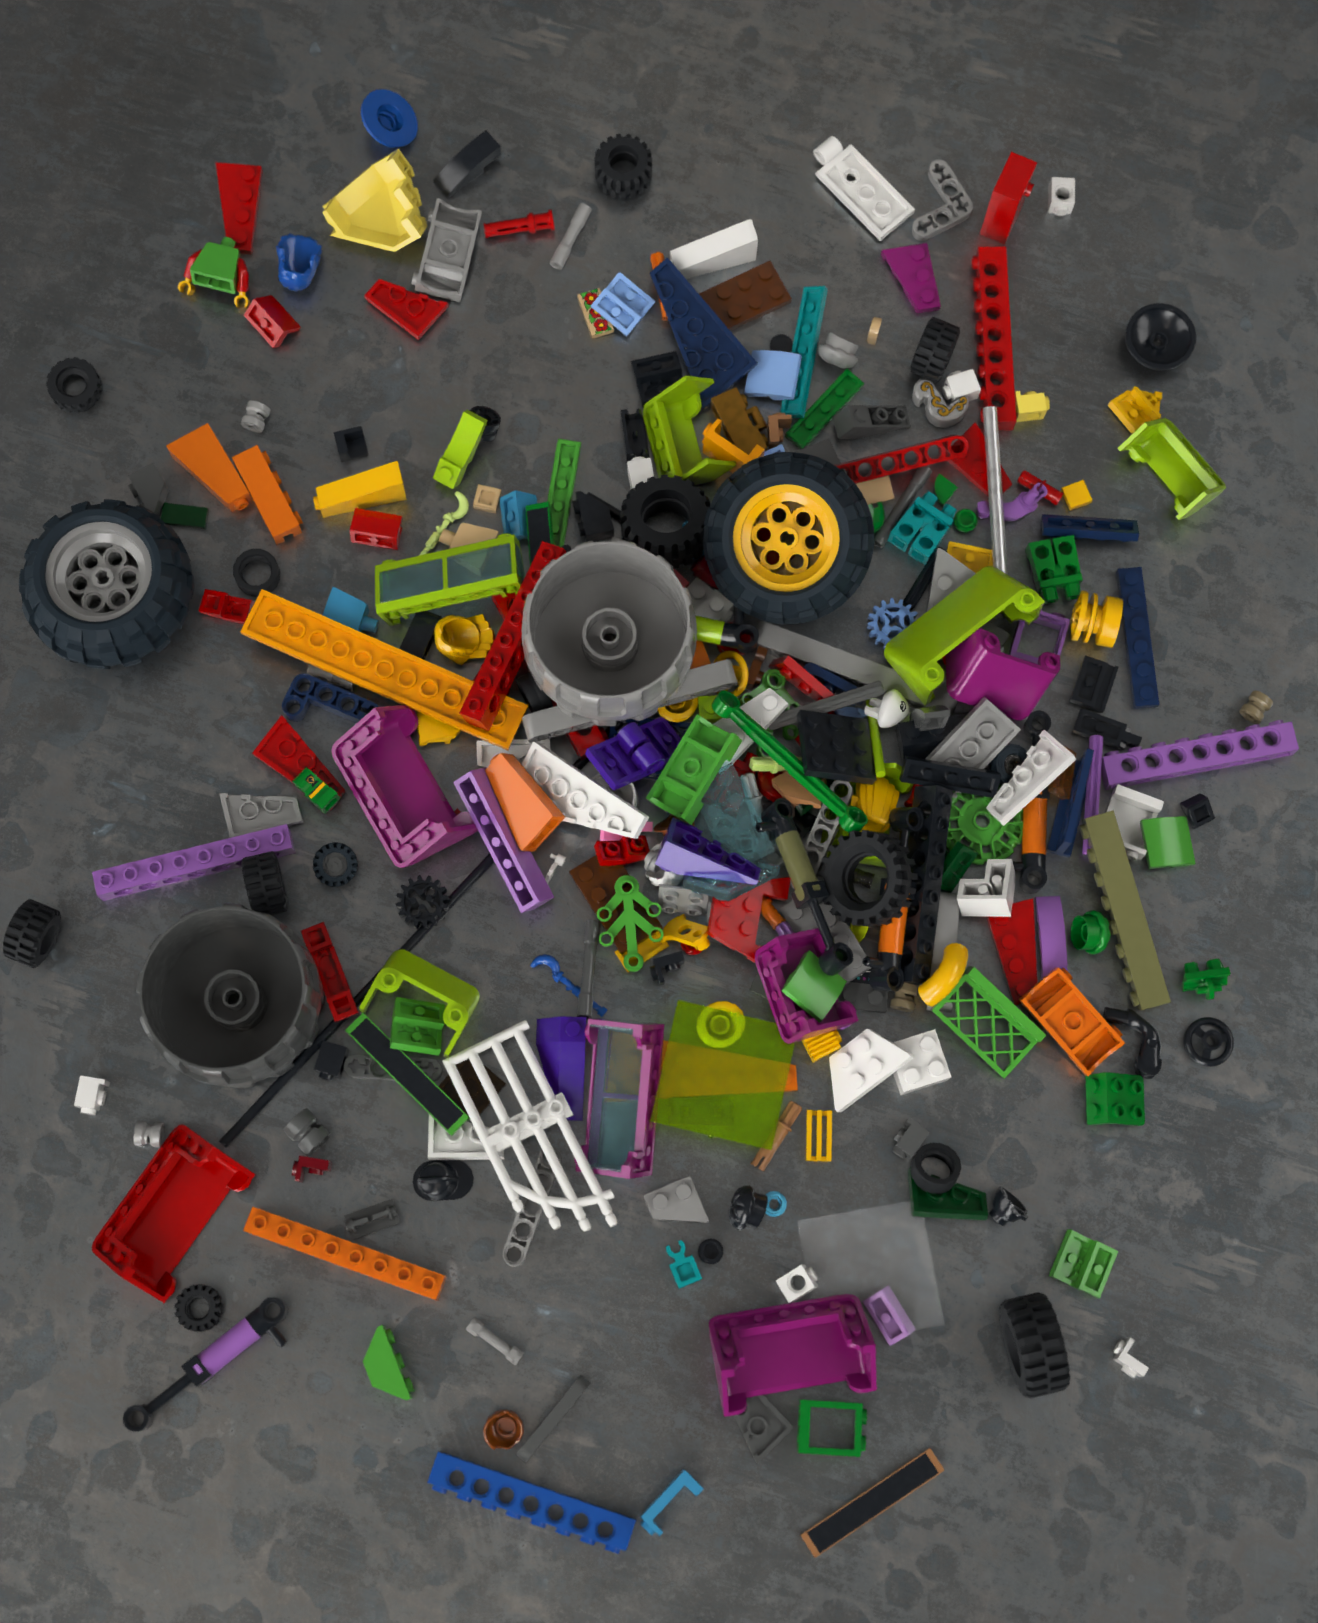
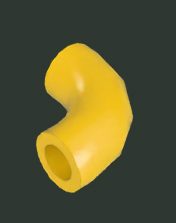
[918,943,969,1007]

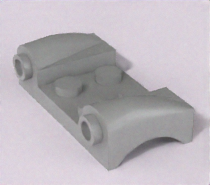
[411,198,482,302]

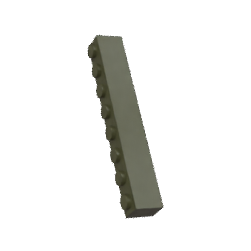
[1080,810,1171,1010]

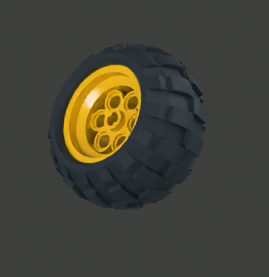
[703,452,874,624]

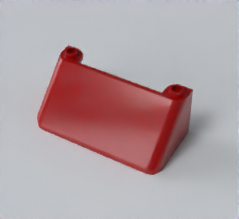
[92,1125,256,1304]

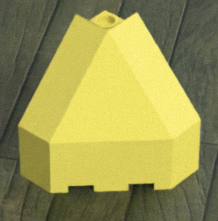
[322,149,427,252]

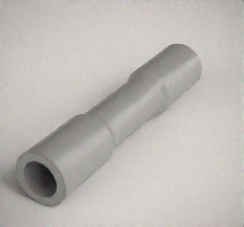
[550,203,592,270]

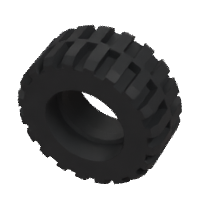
[620,475,710,569]
[999,1292,1070,1398]

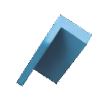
[500,490,537,540]

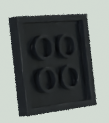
[796,710,877,785]

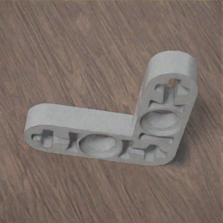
[912,160,973,241]

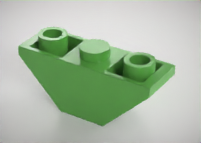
[363,1325,415,1400]

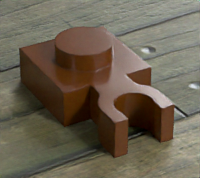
[745,646,768,691]

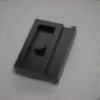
[1069,655,1119,713]

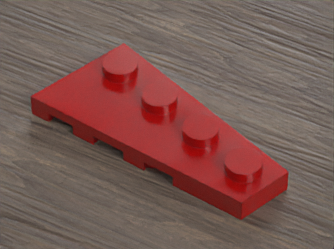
[216,162,263,255]
[252,715,346,810]

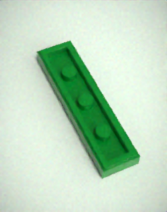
[785,369,865,449]

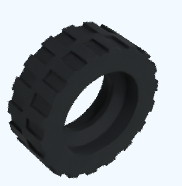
[46,357,102,413]

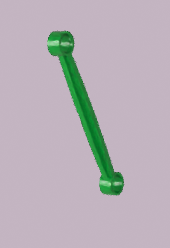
[711,691,868,833]

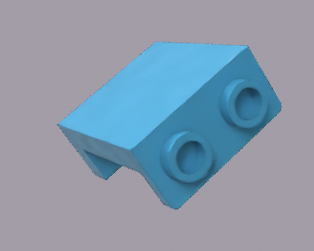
[640,1468,704,1536]

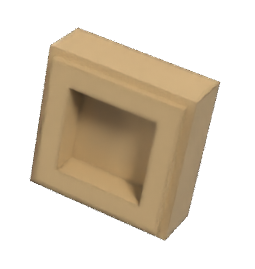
[473,484,502,514]

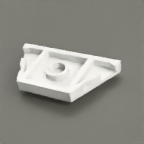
[829,1029,914,1112]

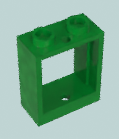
[796,1399,867,1457]

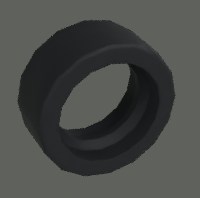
[233,549,280,597]
[910,1143,961,1194]

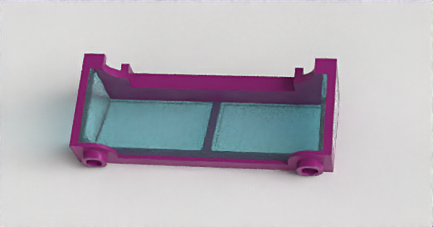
[574,1018,665,1179]

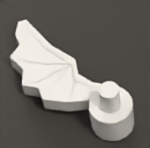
[545,853,566,884]

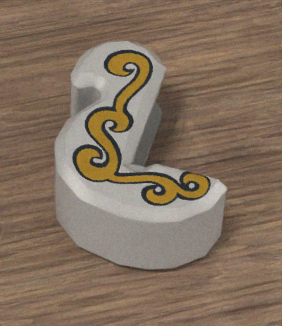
[912,379,970,428]

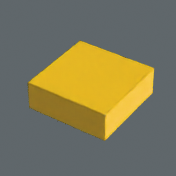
[1060,480,1093,511]

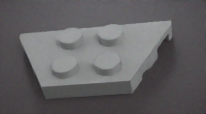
[926,548,976,612]

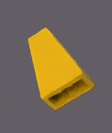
[313,461,407,518]

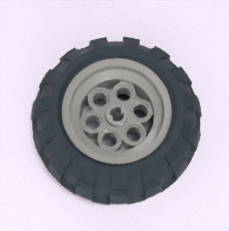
[19,499,194,669]

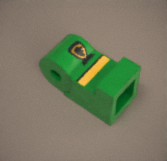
[292,767,340,814]

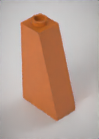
[166,423,253,512]
[485,753,565,852]

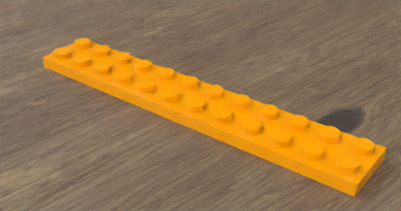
[240,589,528,751]

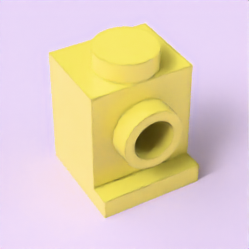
[1015,391,1050,422]

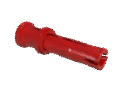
[483,209,555,238]

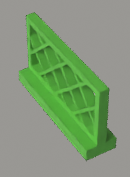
[931,966,1046,1079]

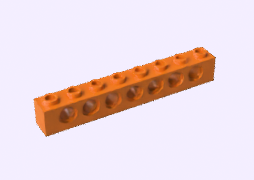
[243,1206,447,1301]

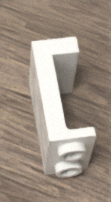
[1105,784,1164,861]

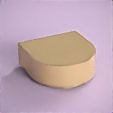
[867,317,882,345]

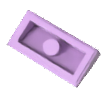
[862,1286,915,1346]

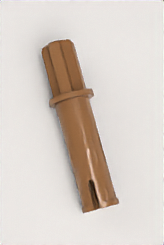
[750,1101,802,1172]

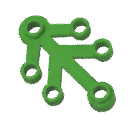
[739,669,800,757]
[597,875,664,972]

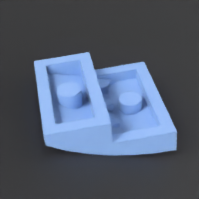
[590,272,656,336]
[744,350,802,400]

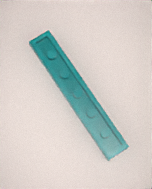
[780,286,828,419]

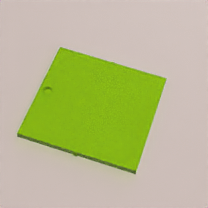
[650,1000,795,1150]

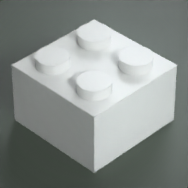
[893,1029,951,1096]

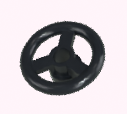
[1184,1017,1234,1067]

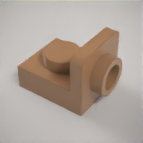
[767,412,792,450]

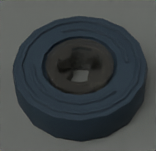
[990,743,1027,785]

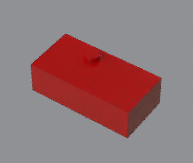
[980,151,1038,245]

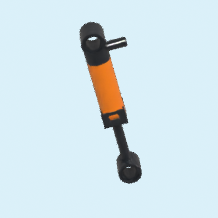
[1012,710,1051,894]
[863,807,924,991]

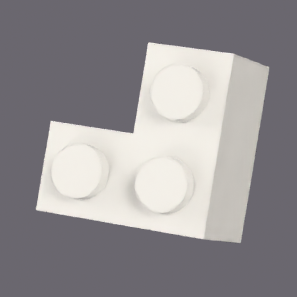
[957,859,1016,917]

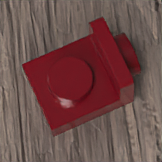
[292,1156,332,1183]

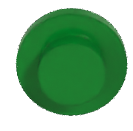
[954,509,978,532]

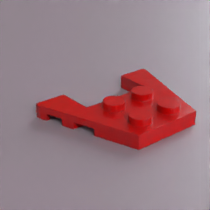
[707,877,790,963]

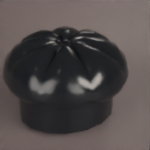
[729,1185,768,1230]

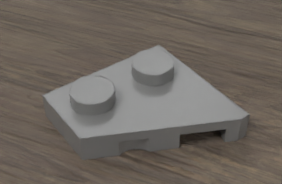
[643,1176,709,1223]

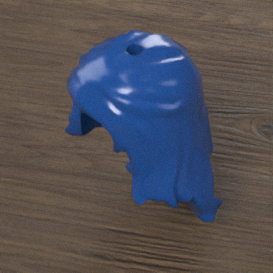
[276,233,322,292]

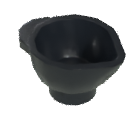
[989,1186,1028,1226]

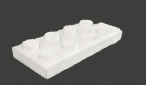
[813,136,915,241]

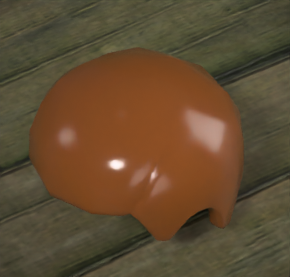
[483,1409,524,1450]

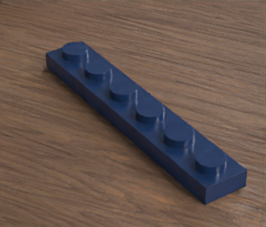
[1116,567,1160,709]

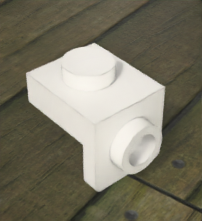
[1113,1337,1149,1378]

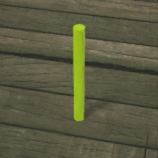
[865,699,886,778]

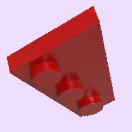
[364,279,449,340]
[947,422,1012,496]

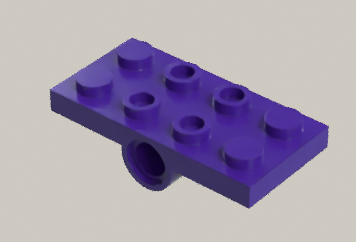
[585,717,681,791]

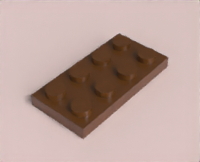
[699,261,792,331]
[569,855,663,954]

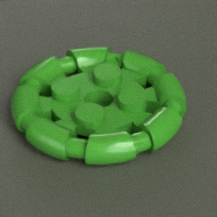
[946,784,1023,865]

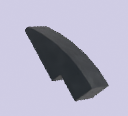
[433,130,501,199]

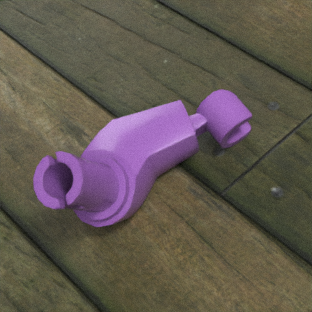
[976,483,1047,522]

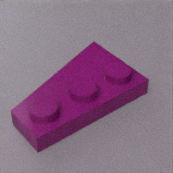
[881,243,941,314]

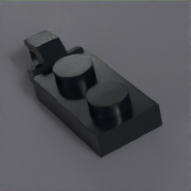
[1072,708,1142,750]

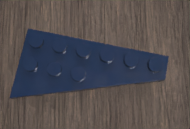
[650,257,758,411]

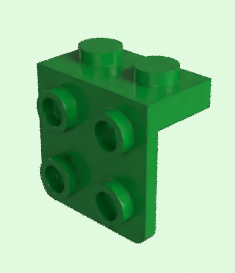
[1086,1072,1145,1126]

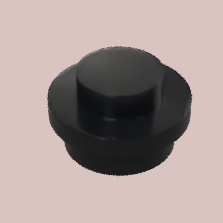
[698,1239,723,1265]

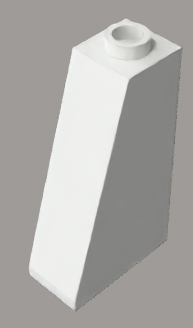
[670,219,758,279]

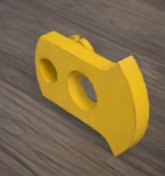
[662,914,710,951]

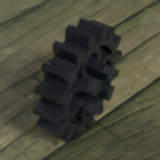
[395,875,450,930]

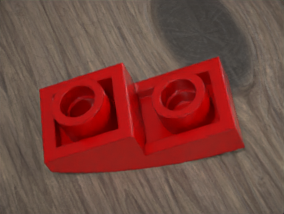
[594,835,650,866]

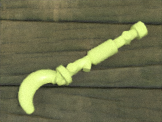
[415,491,469,567]

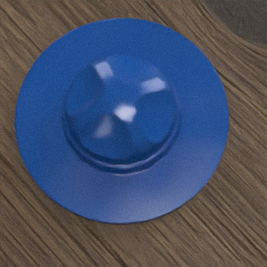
[361,89,418,148]

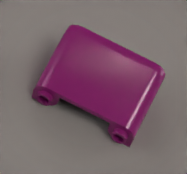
[945,628,1060,721]
[755,928,859,1044]

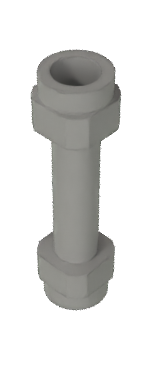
[466,1317,524,1366]

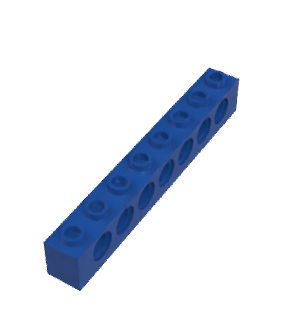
[427,1451,636,1554]

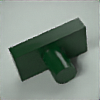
[941,841,978,893]

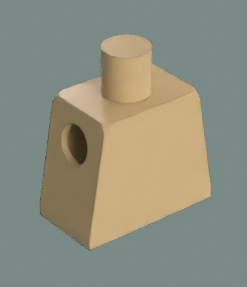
[439,523,499,579]

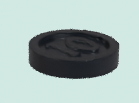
[770,334,793,352]

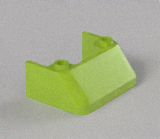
[643,375,736,485]
[1118,418,1226,520]
[359,949,480,1058]

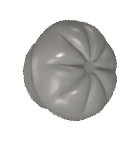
[818,332,859,369]

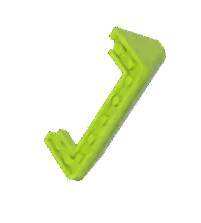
[884,566,1045,706]

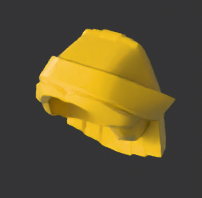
[434,614,495,666]
[850,776,900,833]

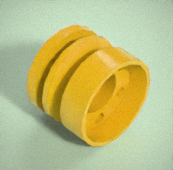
[1070,590,1123,648]

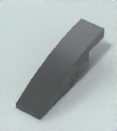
[909,705,950,731]

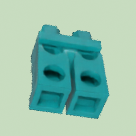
[888,491,956,566]

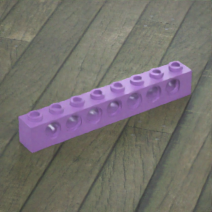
[1101,720,1299,790]
[92,824,296,901]

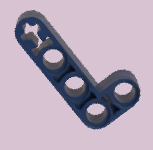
[282,673,379,723]

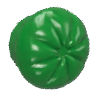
[1071,910,1111,955]

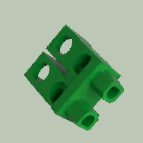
[1025,535,1083,604]

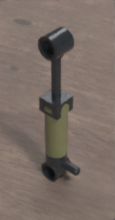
[755,798,854,976]

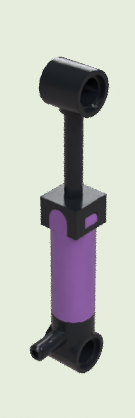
[123,1297,288,1432]

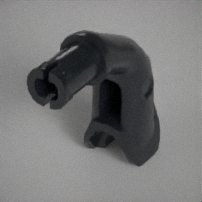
[1103,1007,1162,1079]

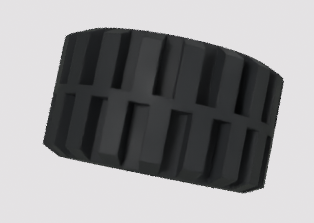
[594,134,652,199]
[910,317,960,383]
[241,851,288,915]
[3,899,61,968]

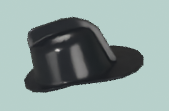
[412,1160,474,1201]

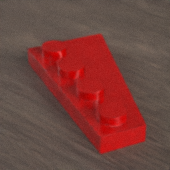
[986,898,1038,1006]

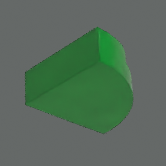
[934,473,958,507]

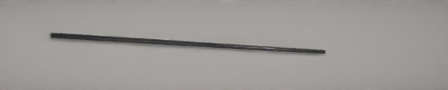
[219,722,625,1148]

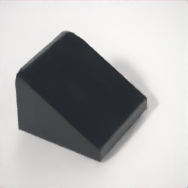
[1180,793,1215,829]

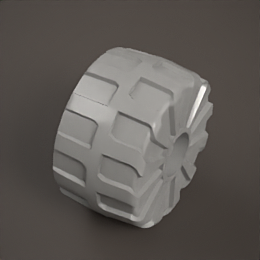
[522,540,697,726]

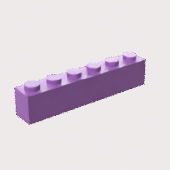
[453,767,554,913]

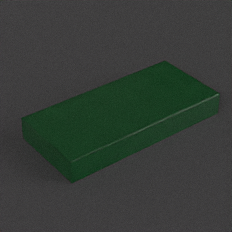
[161,502,209,529]

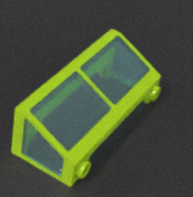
[375,533,525,626]

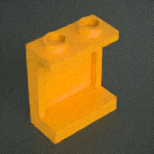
[702,418,765,474]

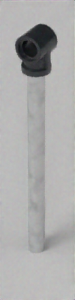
[983,406,1008,619]

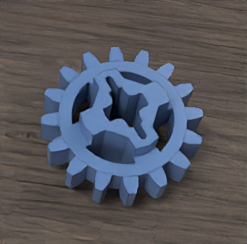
[867,598,918,649]

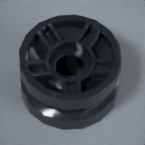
[469,406,501,442]

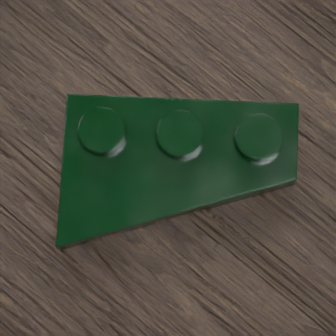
[908,1167,988,1220]

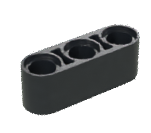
[399,611,442,660]

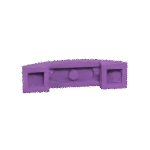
[1035,896,1068,979]

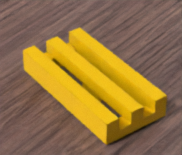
[806,1110,832,1162]

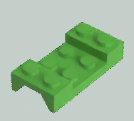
[646,714,742,825]

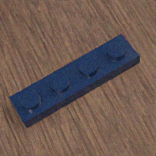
[1041,514,1139,542]

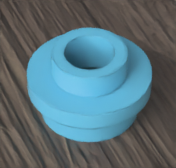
[765,1191,787,1217]

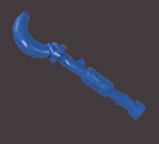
[530,954,608,1017]

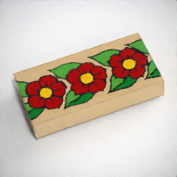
[577,288,614,339]

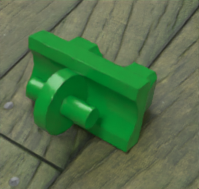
[1181,958,1231,1000]

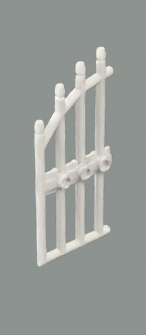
[442,1019,618,1232]

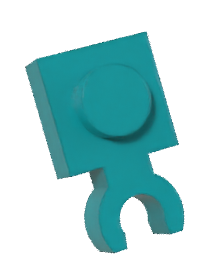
[666,1240,702,1289]

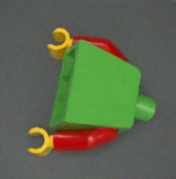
[178,237,250,309]

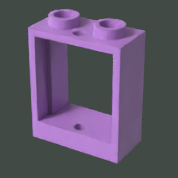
[1008,609,1070,664]

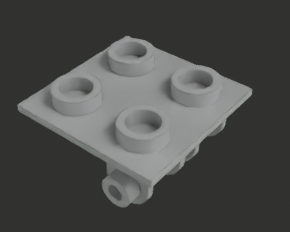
[657,884,709,916]

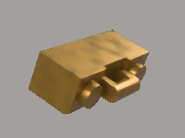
[710,387,769,455]

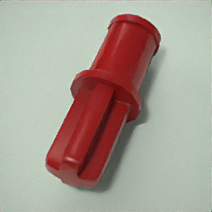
[1017,470,1064,506]

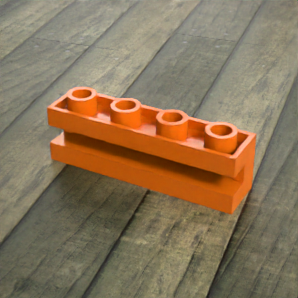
[232,445,303,545]

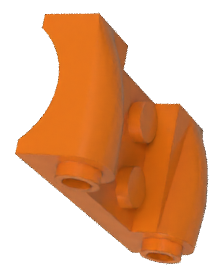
[1018,967,1125,1076]

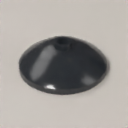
[1125,303,1196,371]

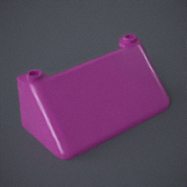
[332,705,478,868]
[709,1294,877,1417]

